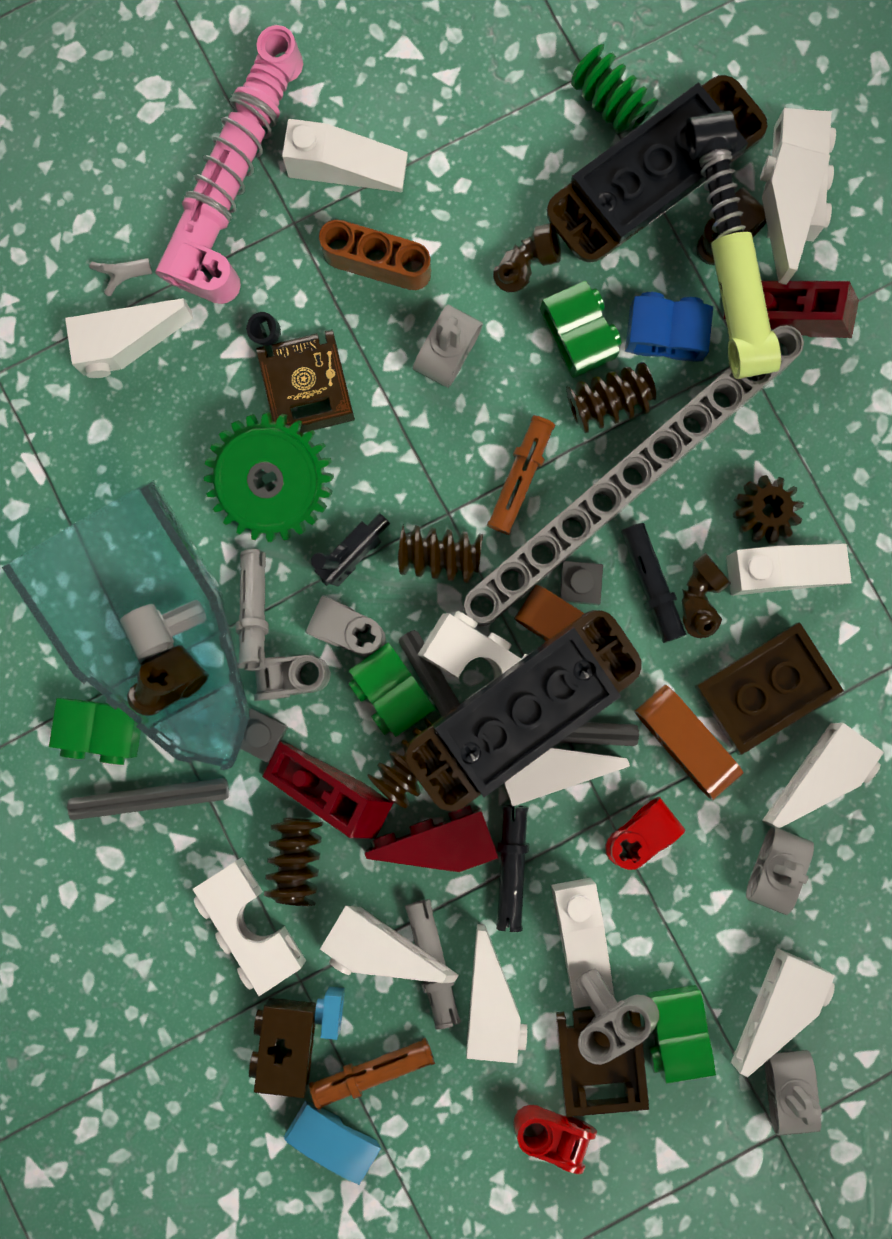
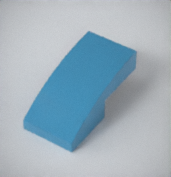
[284,1100,381,1185]

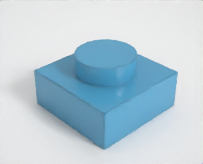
[315,987,345,1040]

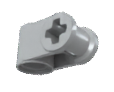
[305,596,386,657]
[254,655,331,701]

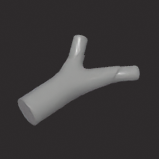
[89,258,152,296]

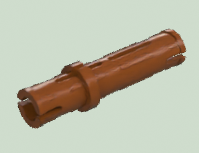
[487,415,556,535]
[309,1038,435,1110]

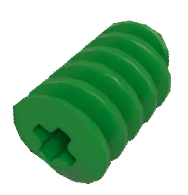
[571,44,658,134]

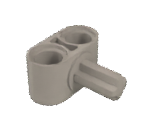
[413,304,483,388]
[120,600,207,665]
[746,827,814,915]
[576,969,659,1065]
[764,1050,822,1136]

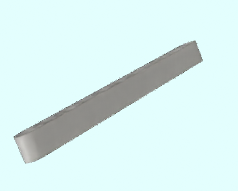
[464,325,804,626]

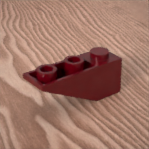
[364,804,498,872]

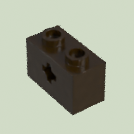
[249,998,317,1098]

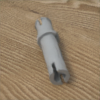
[236,549,269,671]
[405,899,461,1029]

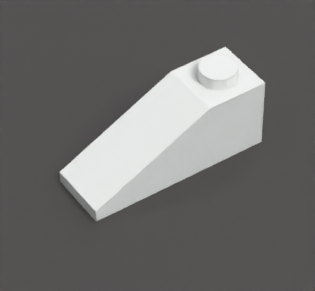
[282,119,408,192]
[760,142,830,285]
[65,298,193,378]
[726,544,852,596]
[762,723,884,828]
[504,748,630,806]
[551,878,614,1008]
[320,906,459,983]
[466,924,527,1063]
[731,948,835,1077]

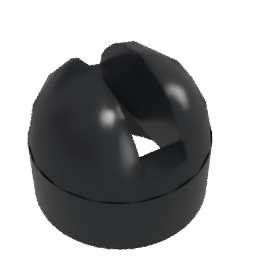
[246,312,281,346]

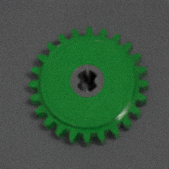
[204,412,334,542]

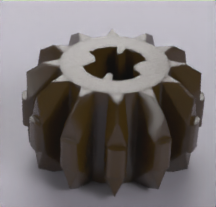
[733,475,804,544]

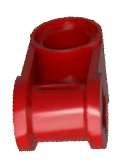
[605,797,686,870]
[513,1104,597,1174]

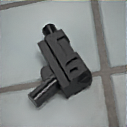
[311,513,390,587]

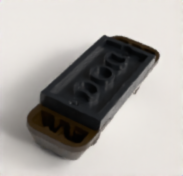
[547,75,768,262]
[405,610,642,811]

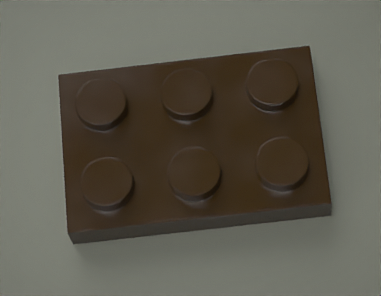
[695,622,844,755]

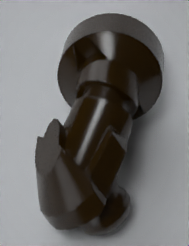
[493,223,561,292]
[682,552,731,639]

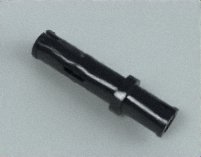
[621,523,687,643]
[496,805,529,932]

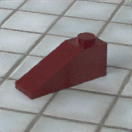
[724,281,859,338]
[262,741,393,839]

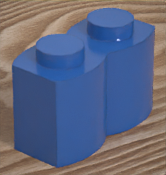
[625,292,714,362]

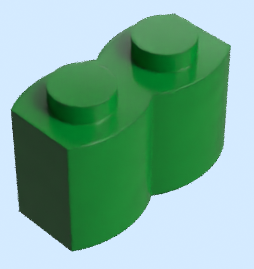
[540,280,622,378]
[348,642,436,738]
[49,698,143,765]
[643,985,716,1084]

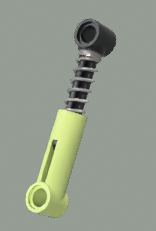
[685,110,781,379]

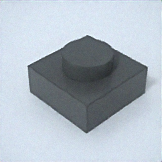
[560,561,603,606]
[232,708,288,763]

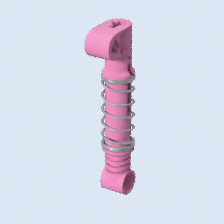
[155,25,303,304]

